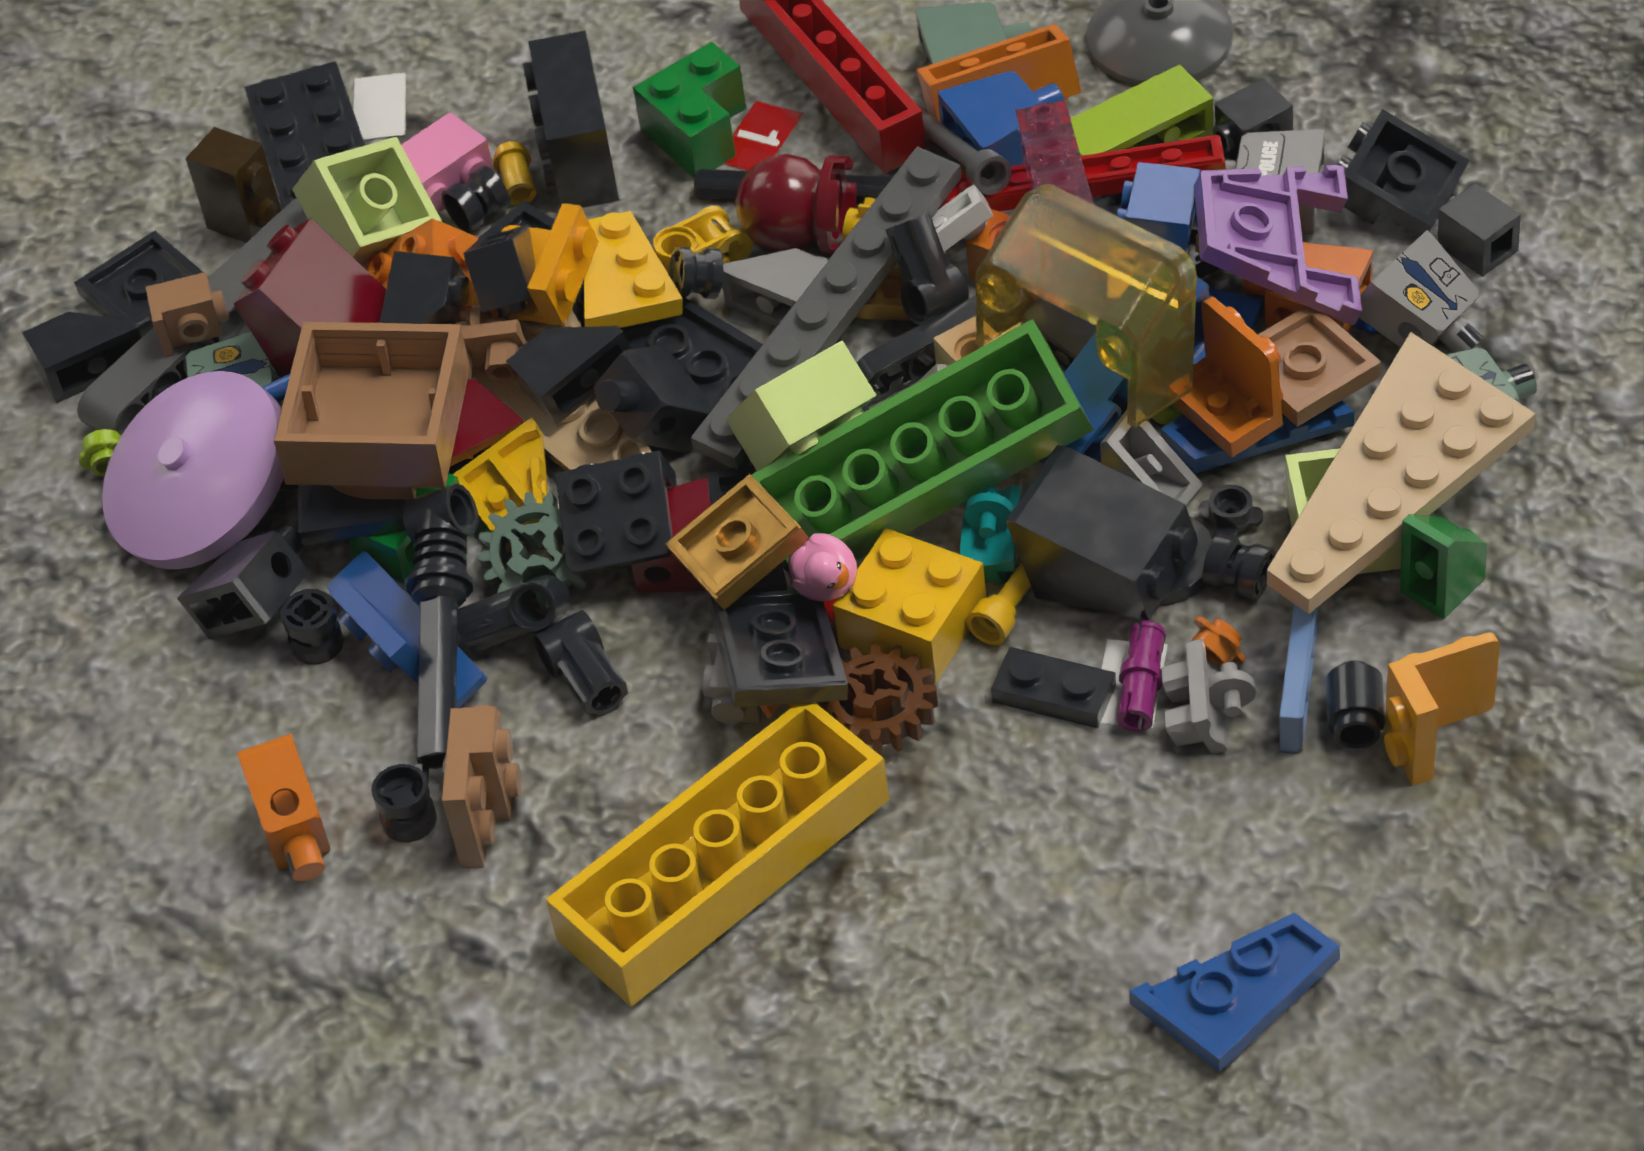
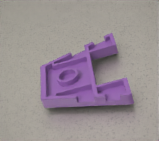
[1194,165,1362,325]

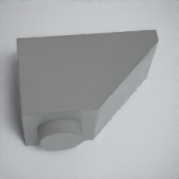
[722,248,828,327]

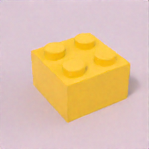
[833,528,987,683]

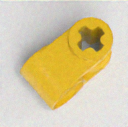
[653,206,753,275]

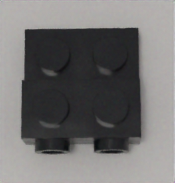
[1337,109,1470,236]

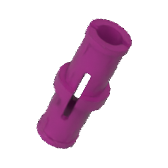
[1117,621,1166,732]

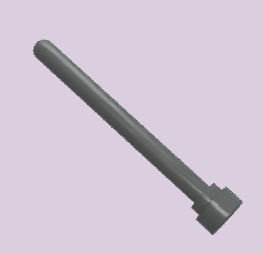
[917,104,1012,195]

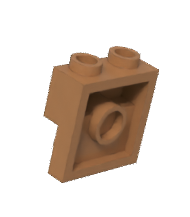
[442,705,522,868]

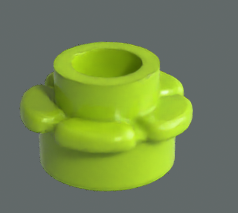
[78,429,121,476]

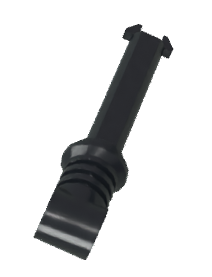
[403,483,479,784]

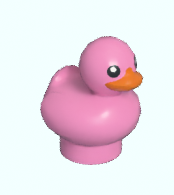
[788,533,857,602]

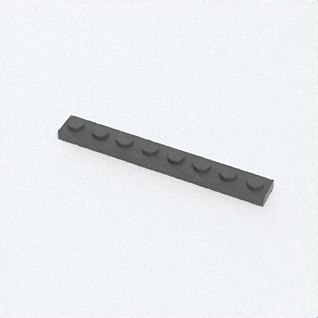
[691,147,962,470]

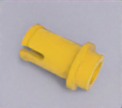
[492,141,536,205]

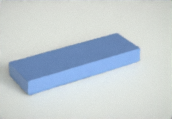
[1280,604,1319,753]

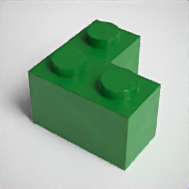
[633,41,747,178]

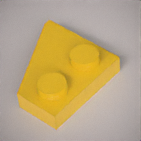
[453,417,548,553]

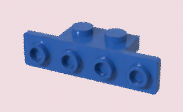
[327,551,487,708]

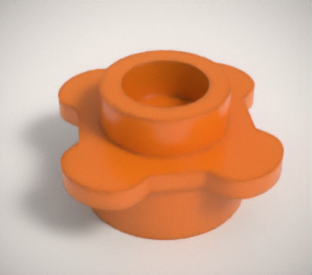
[1191,616,1246,668]

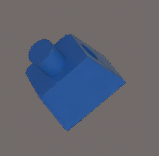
[937,71,1066,166]

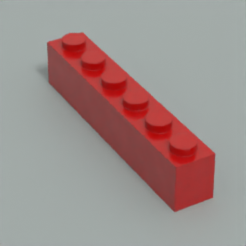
[739,0,926,174]

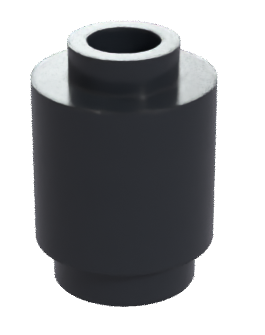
[1325,660,1386,748]

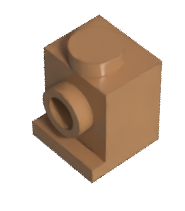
[146,272,229,358]

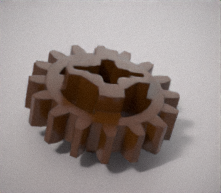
[816,643,938,755]

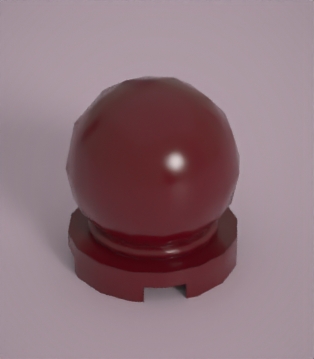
[735,154,857,257]

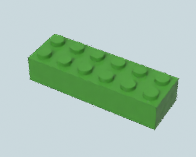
[751,319,1094,563]

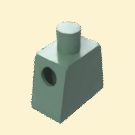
[915,2,1032,66]

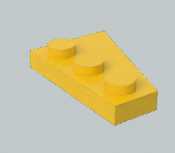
[584,211,683,328]

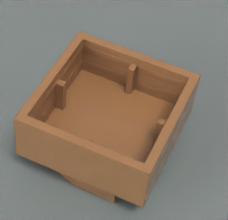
[274,322,470,500]

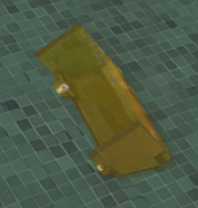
[976,184,1197,428]

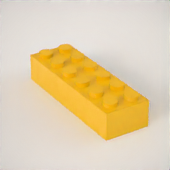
[546,702,890,1007]

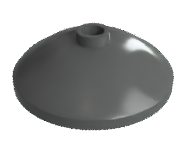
[1087,0,1233,86]

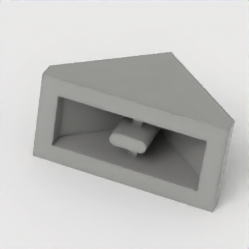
[1100,406,1202,505]

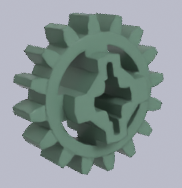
[477,492,586,611]

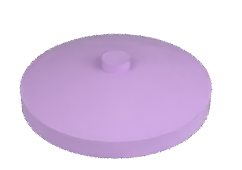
[102,371,284,569]

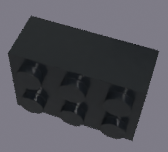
[522,30,620,208]

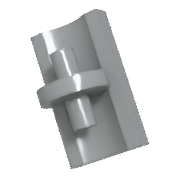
[1161,638,1256,755]

